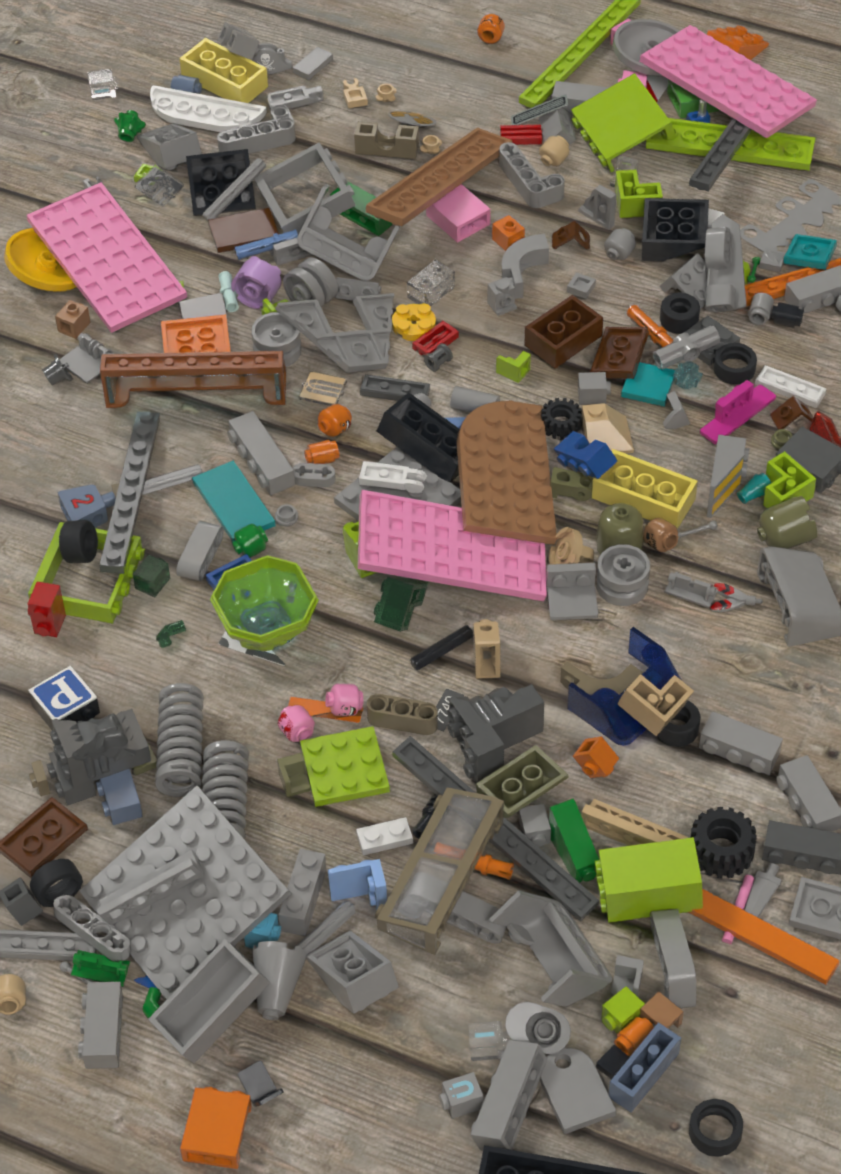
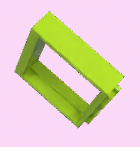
[28,522,145,624]

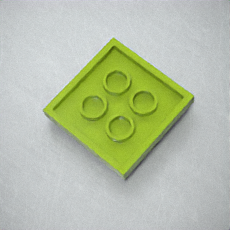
[300,726,390,807]

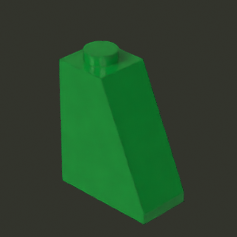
[549,798,599,883]

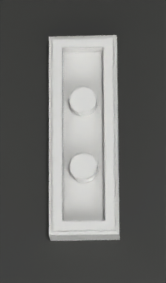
[755,365,826,408]

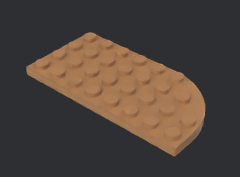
[457,400,557,545]

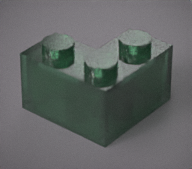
[374,575,429,632]

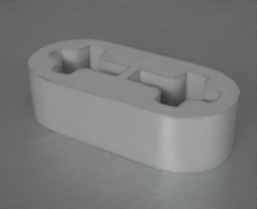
[293,463,336,487]

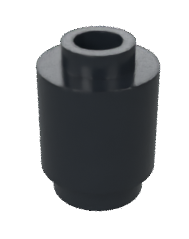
[771,302,804,328]

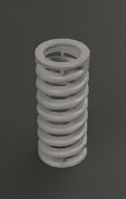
[155,683,204,797]
[202,740,249,839]

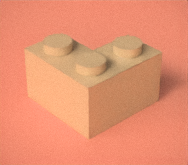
[618,674,694,736]

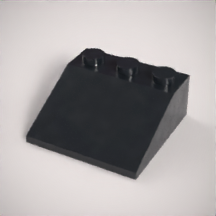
[186,149,256,216]
[642,198,709,261]

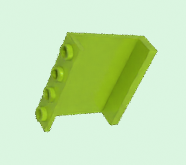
[571,73,676,172]

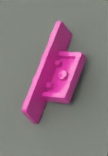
[700,380,776,445]

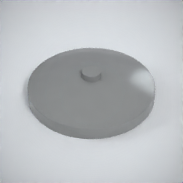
[612,19,679,76]

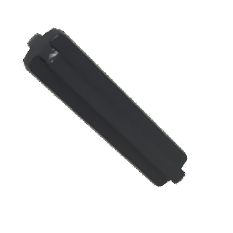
[410,625,473,670]

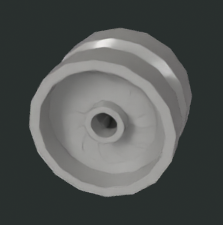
[283,257,338,308]
[252,312,301,367]
[596,544,650,606]

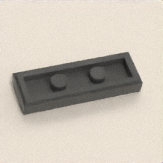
[360,374,430,401]

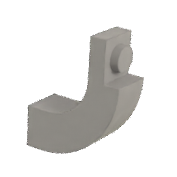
[502,234,549,299]

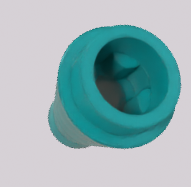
[737,473,771,504]

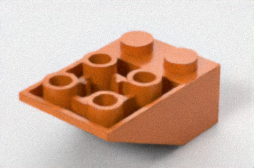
[707,25,769,60]

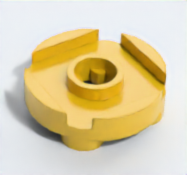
[392,303,436,341]

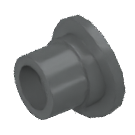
[42,354,73,386]

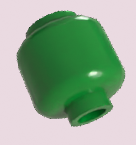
[232,523,269,558]

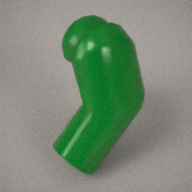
[142,987,162,1019]

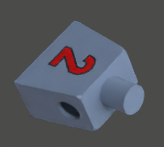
[57,484,116,528]

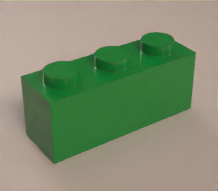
[330,181,393,236]

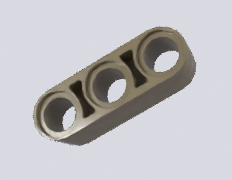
[367,694,438,735]

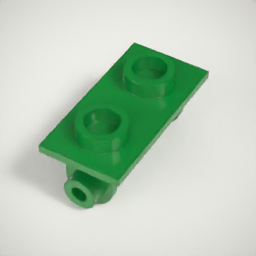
[71,950,130,987]

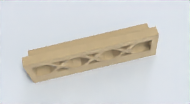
[581,799,688,846]

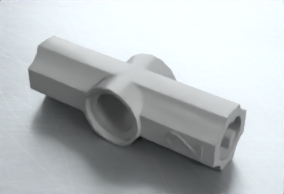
[653,326,720,370]

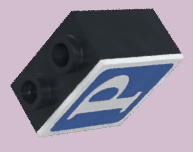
[28,666,100,731]

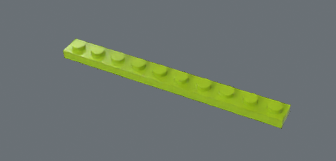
[519,0,641,108]

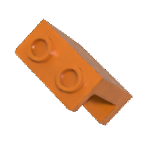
[180,1087,252,1169]

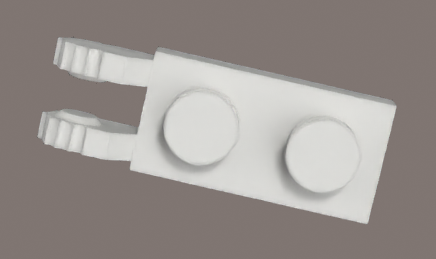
[359,461,427,493]

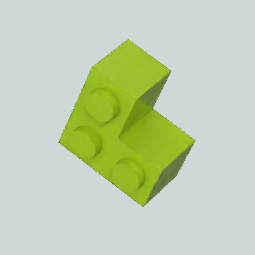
[615,170,663,218]
[763,451,816,508]

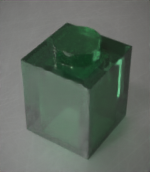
[133,555,170,598]

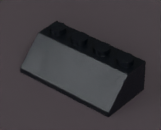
[376,392,460,483]

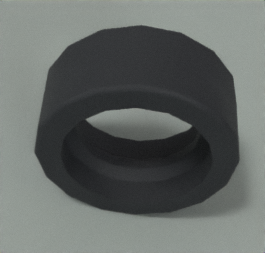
[714,343,757,384]
[29,858,83,907]
[689,1099,744,1157]

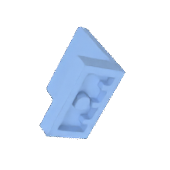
[328,859,387,910]

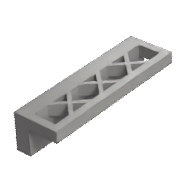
[97,850,204,926]

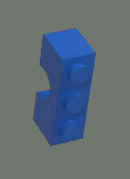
[554,431,618,479]

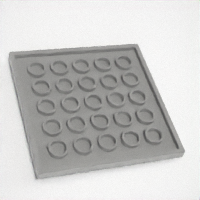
[79,786,292,999]

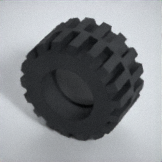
[690,807,757,879]

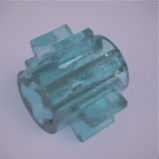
[673,361,703,389]

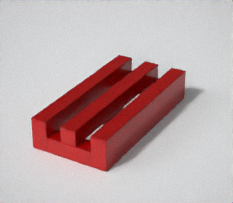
[500,124,542,145]
[412,321,459,355]

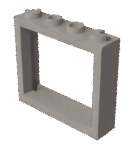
[254,142,355,235]

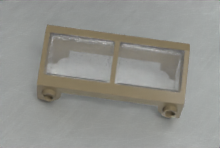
[375,787,504,955]

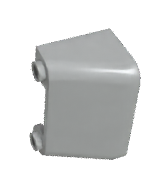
[757,546,841,647]

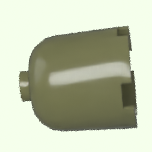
[757,496,817,549]
[596,503,644,555]

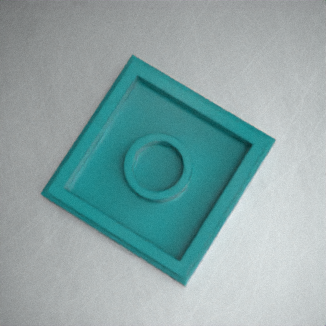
[784,234,837,270]
[621,362,676,407]

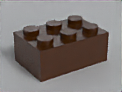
[524,295,603,369]

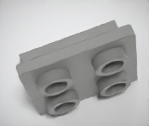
[660,253,708,309]
[546,563,598,620]

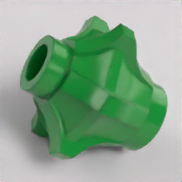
[114,110,146,142]

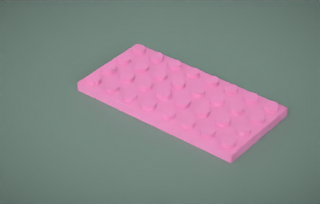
[639,25,817,138]
[27,182,187,333]
[358,490,547,602]

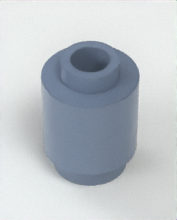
[171,75,202,94]

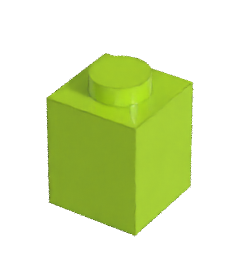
[601,986,645,1034]

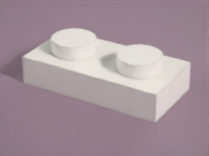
[356,817,413,856]

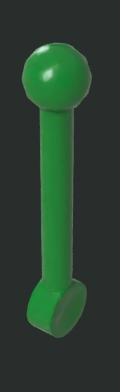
[747,257,761,283]

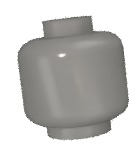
[604,228,636,260]

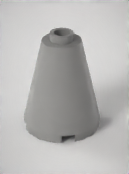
[253,941,307,1020]

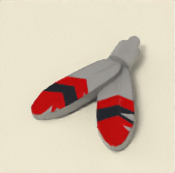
[710,583,763,613]

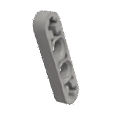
[53,895,131,962]

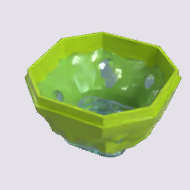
[210,555,319,652]

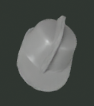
[505,1002,571,1054]

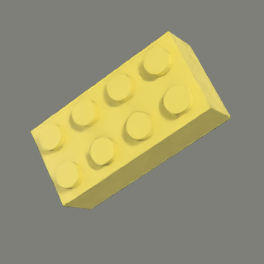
[179,38,268,103]
[592,449,698,529]

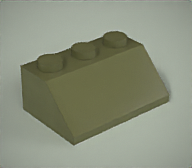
[476,745,569,818]

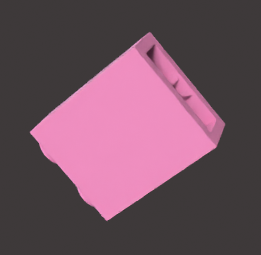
[426,184,490,243]

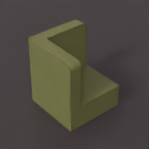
[277,753,311,797]

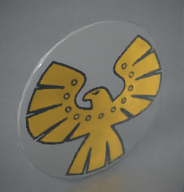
[388,111,436,129]

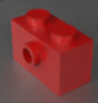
[27,581,66,637]

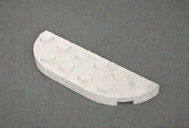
[150,85,267,132]

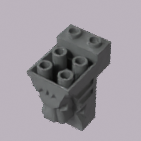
[447,684,545,783]
[46,709,151,806]

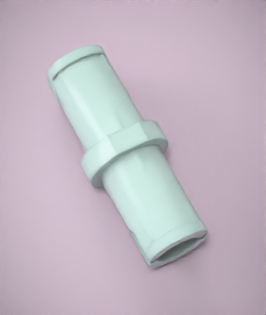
[218,271,239,312]

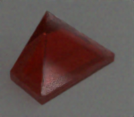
[810,411,841,448]

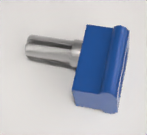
[686,99,711,123]

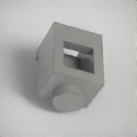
[487,277,517,316]

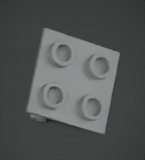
[59,333,113,384]

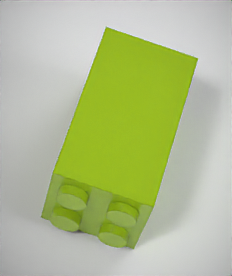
[595,837,703,923]

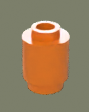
[304,440,340,464]
[614,1017,654,1057]

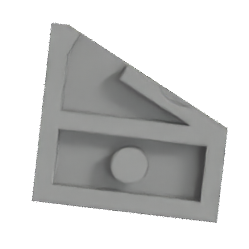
[578,185,616,230]

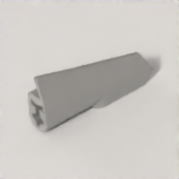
[705,214,747,312]

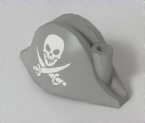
[247,43,292,75]

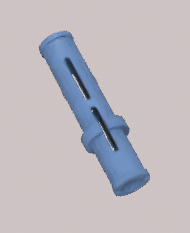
[235,229,298,260]

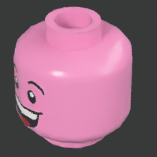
[325,684,363,716]

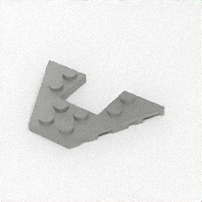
[275,293,394,373]

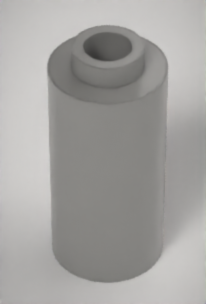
[450,386,500,412]

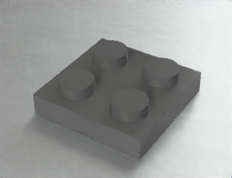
[684,315,740,366]

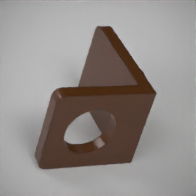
[552,221,590,250]
[770,396,815,430]

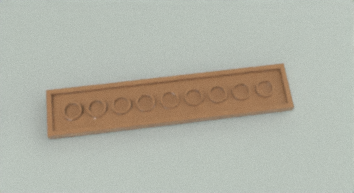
[366,127,512,226]

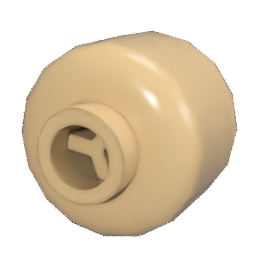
[539,136,570,167]
[0,974,26,1015]

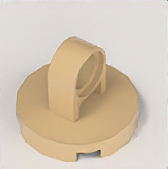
[549,527,594,565]

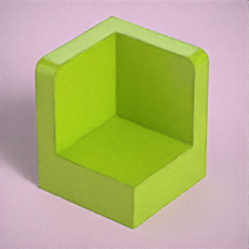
[496,351,531,383]

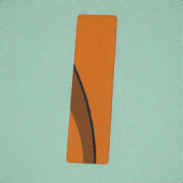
[288,697,363,723]

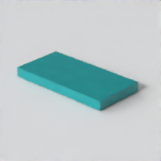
[192,460,275,542]

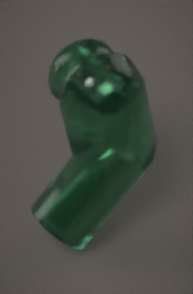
[156,620,186,648]

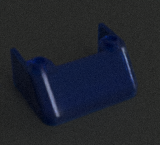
[567,627,682,746]

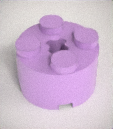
[231,256,281,309]

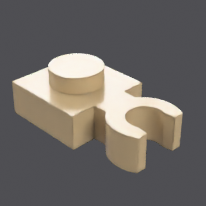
[343,78,368,108]

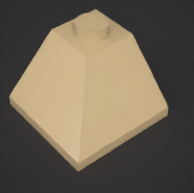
[581,403,634,454]

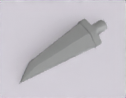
[744,863,782,917]

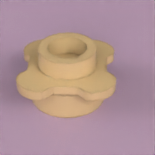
[376,83,396,102]
[420,135,442,154]

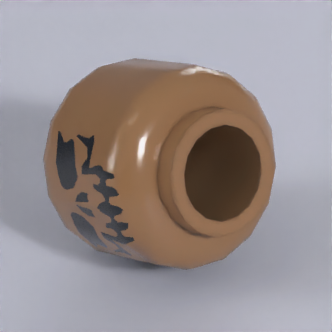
[643,518,678,552]

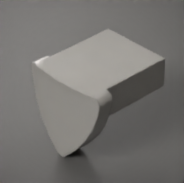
[663,391,690,429]

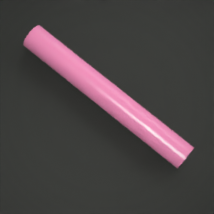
[722,875,755,944]

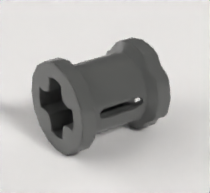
[424,343,453,372]

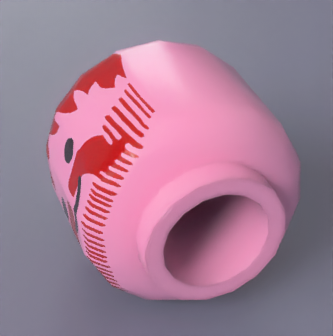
[278,705,315,742]

